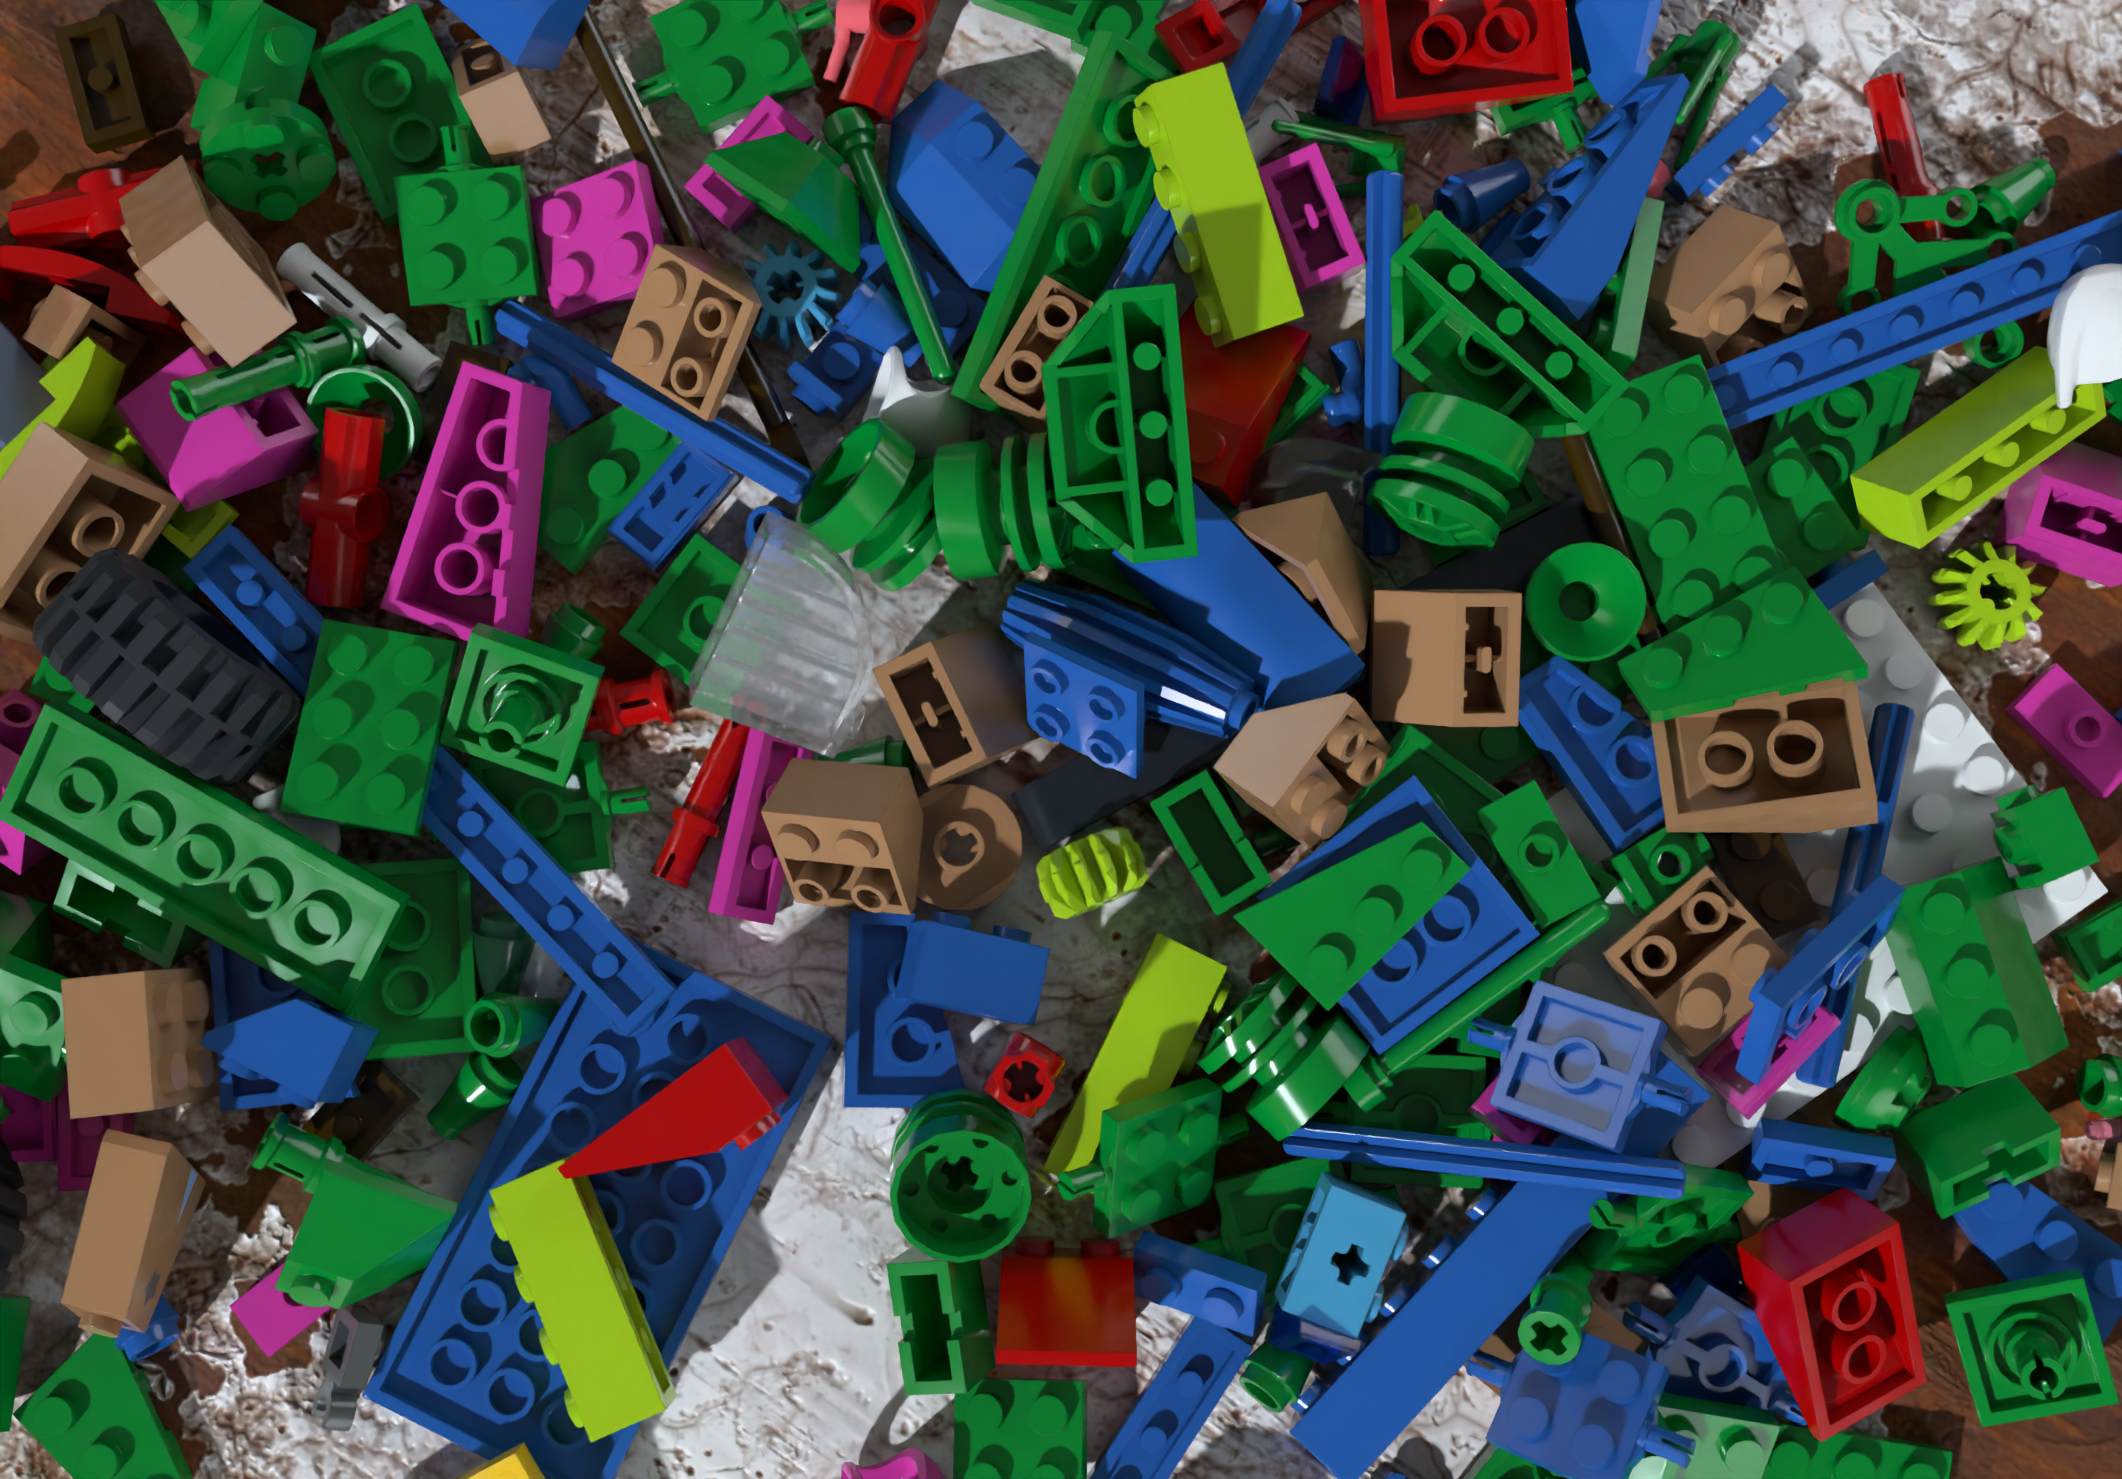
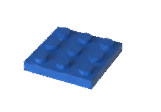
[1257,775,1540,1055]

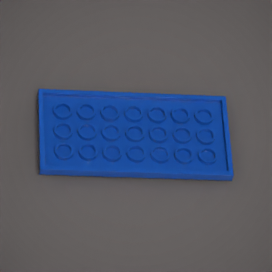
[362,934,834,1479]

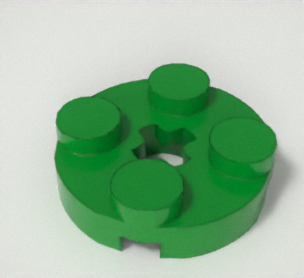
[200,99,337,221]

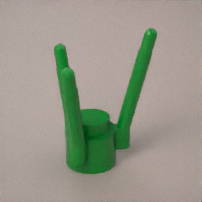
[1618,20,1741,172]
[1271,110,1406,199]

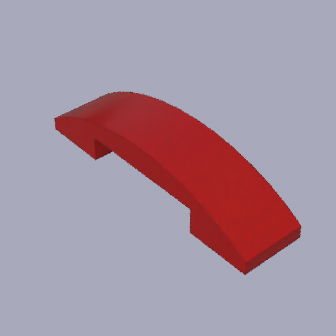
[1153,0,1347,75]
[0,245,192,341]

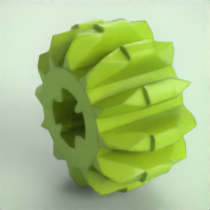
[1926,541,2047,650]
[1036,826,1149,919]

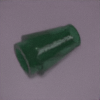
[473,912,537,1002]

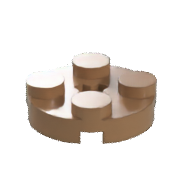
[917,784,1022,910]

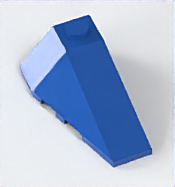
[1478,73,1690,321]

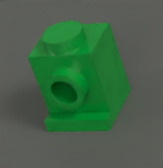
[1990,783,2100,891]
[1600,823,1714,917]

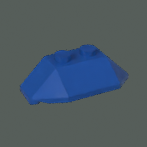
[1565,0,1662,106]
[886,79,1041,294]

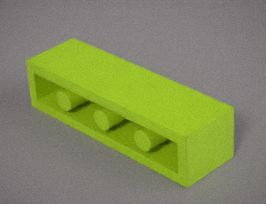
[1133,62,1304,348]
[1850,346,2107,549]
[1043,932,1232,1195]
[489,1152,677,1442]

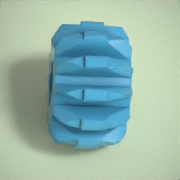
[743,239,843,350]

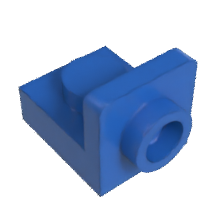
[787,321,883,422]

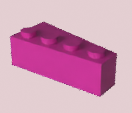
[380,361,551,641]

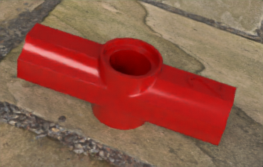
[839,0,941,125]
[7,159,204,252]
[299,407,389,608]
[982,1030,1068,1119]

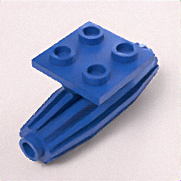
[1001,578,1260,779]

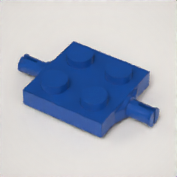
[1467,980,1693,1155]
[1622,1274,1807,1426]
[1466,1331,1696,1479]

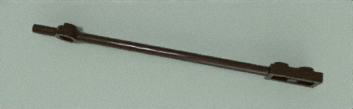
[575,6,815,478]

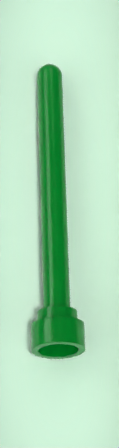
[821,106,958,385]
[1343,899,1612,1113]

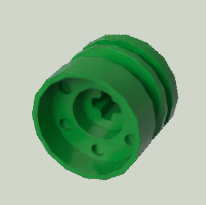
[1366,392,1535,553]
[796,417,942,592]
[933,431,1075,581]
[1195,967,1371,1142]
[890,1089,1032,1263]

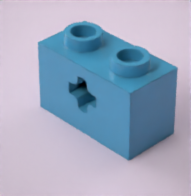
[1274,1171,1409,1339]

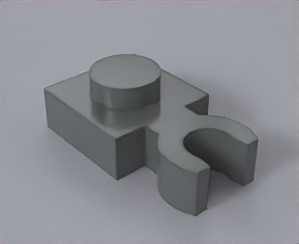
[311,1304,386,1431]

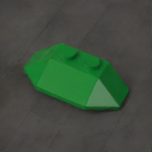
[1390,209,1631,439]
[1041,283,1199,564]

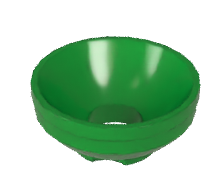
[305,364,423,481]
[1524,542,1647,662]
[1832,1025,1933,1134]

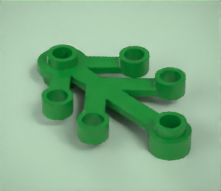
[1834,179,2024,369]

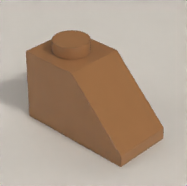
[448,37,552,163]
[22,284,147,378]

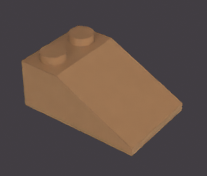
[1651,677,1878,833]

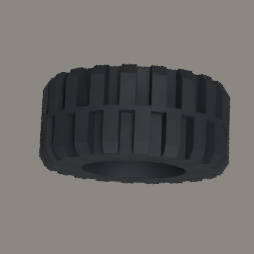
[33,548,305,787]

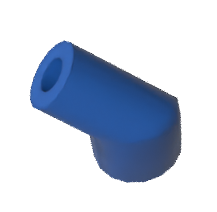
[1323,339,1365,427]
[507,354,594,431]

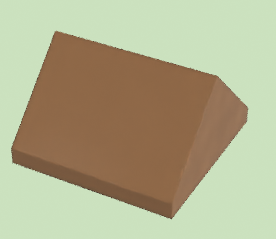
[1231,492,1373,655]

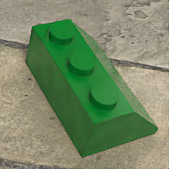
[1885,856,2070,1088]

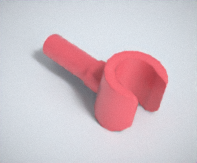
[823,0,872,84]

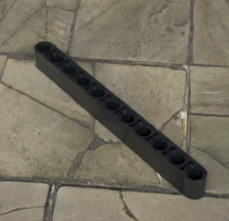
[1011,492,1601,851]

